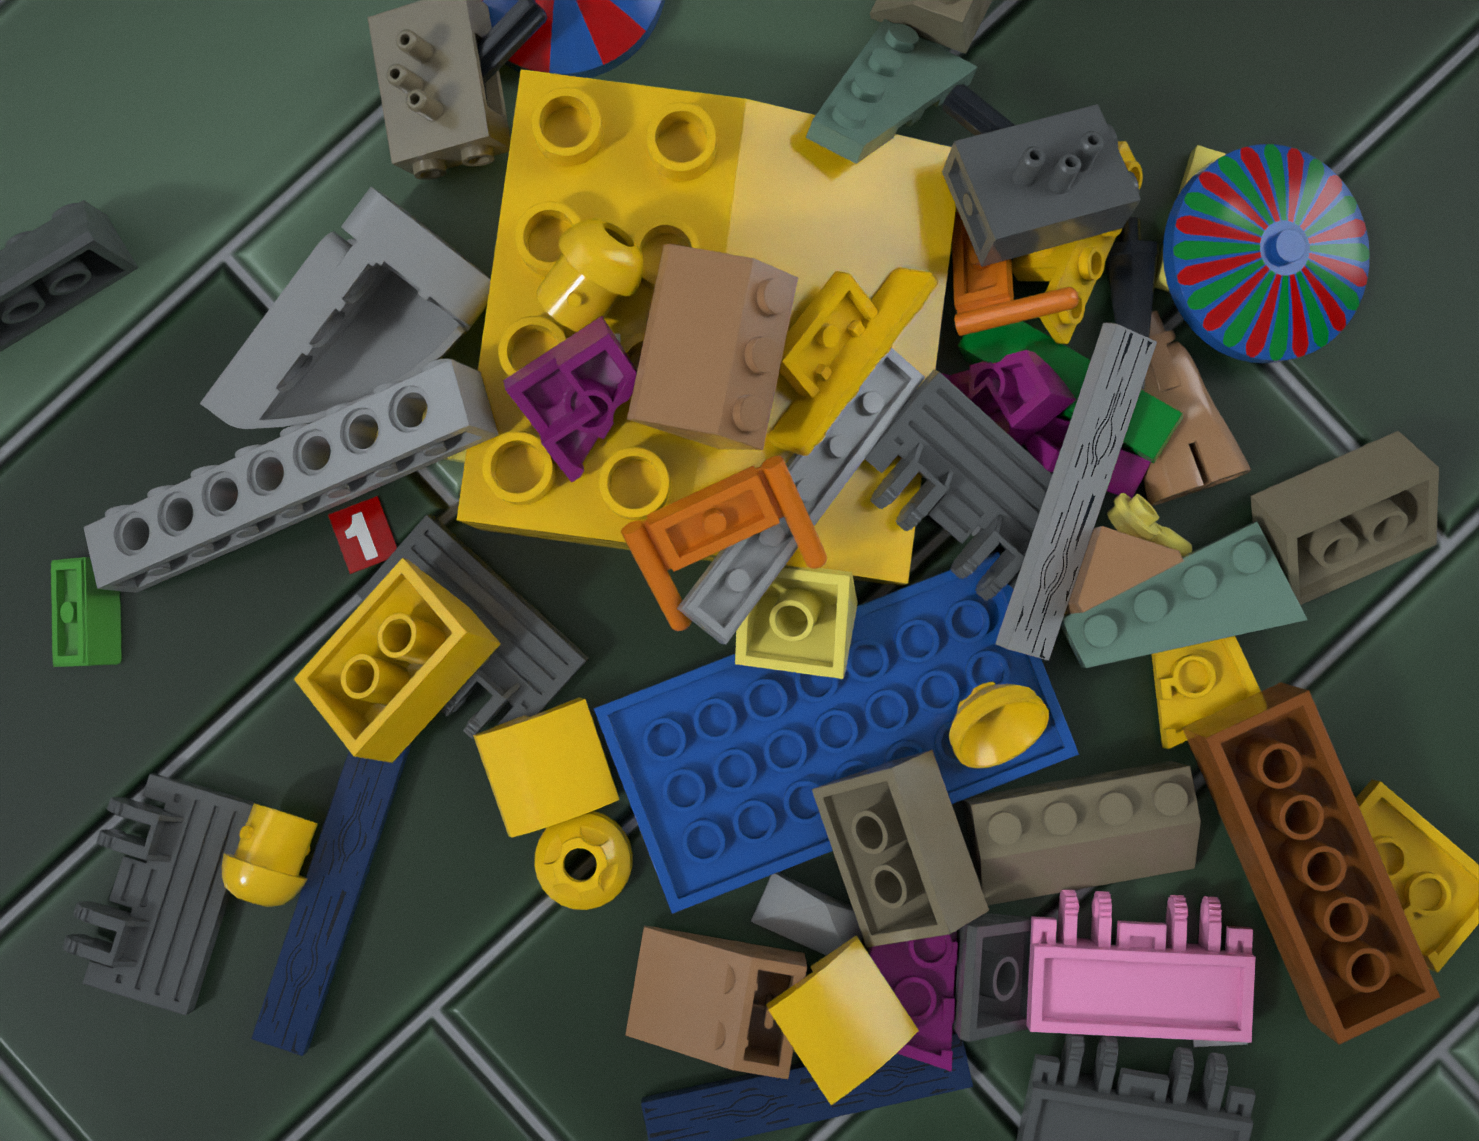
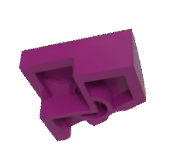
[503,316,637,482]

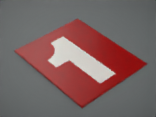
[328,496,397,574]

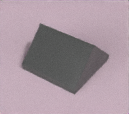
[952,913,1031,1042]

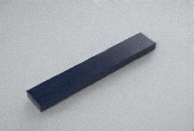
[251,742,412,1056]
[641,1029,973,1141]

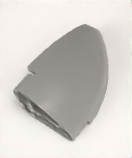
[200,186,491,429]

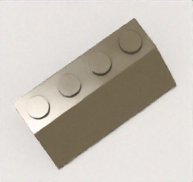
[962,761,1201,905]

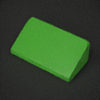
[51,557,122,667]

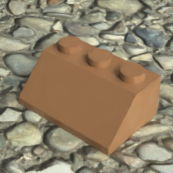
[627,244,798,450]

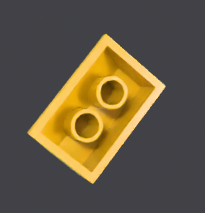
[294,558,501,763]

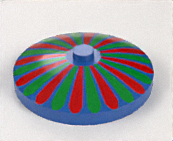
[1163,144,1370,363]

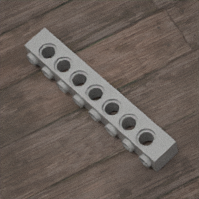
[83,358,498,593]

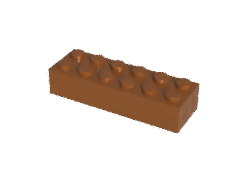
[1182,682,1440,1045]

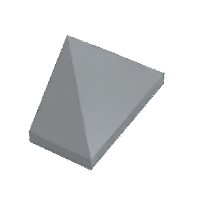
[751,873,863,955]

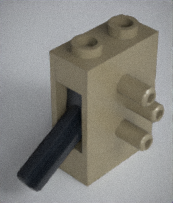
[368,0,547,180]

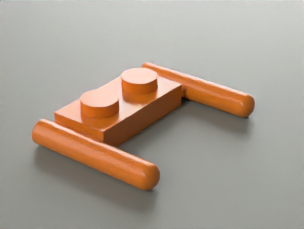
[952,207,1079,336]
[621,456,827,631]

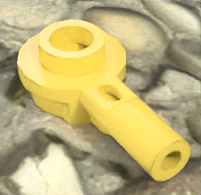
[1107,493,1192,557]

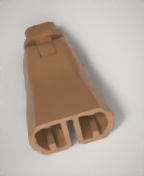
[1141,311,1251,506]

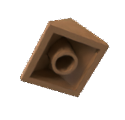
[1065,526,1184,614]

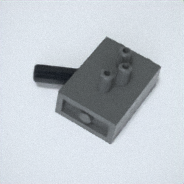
[942,85,1141,267]

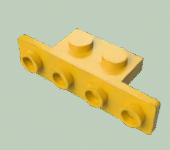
[1012,141,1143,344]
[768,267,938,456]

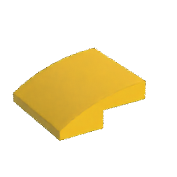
[473,697,620,838]
[766,936,919,1105]

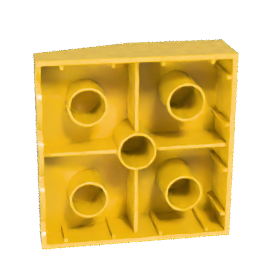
[457,69,956,586]

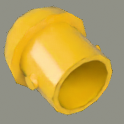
[537,218,643,332]
[222,803,318,907]

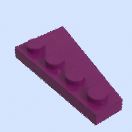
[868,930,958,1071]

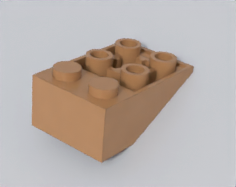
[625,925,807,1080]

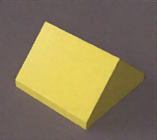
[735,566,858,679]

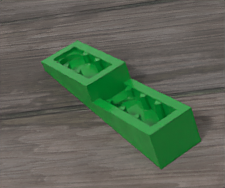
[958,321,1183,463]

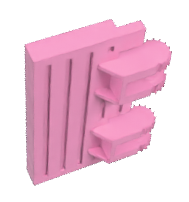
[1026,890,1256,1043]

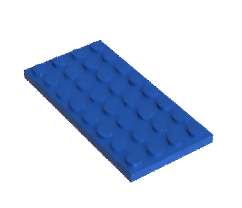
[594,551,1079,914]

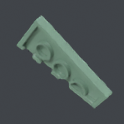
[806,19,978,164]
[1061,522,1308,668]

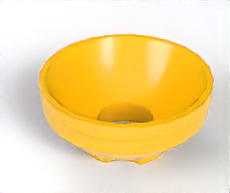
[949,682,1049,769]
[535,811,633,910]

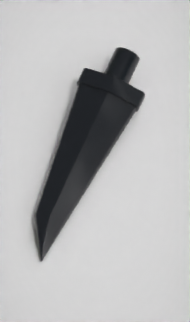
[1105,217,1159,391]

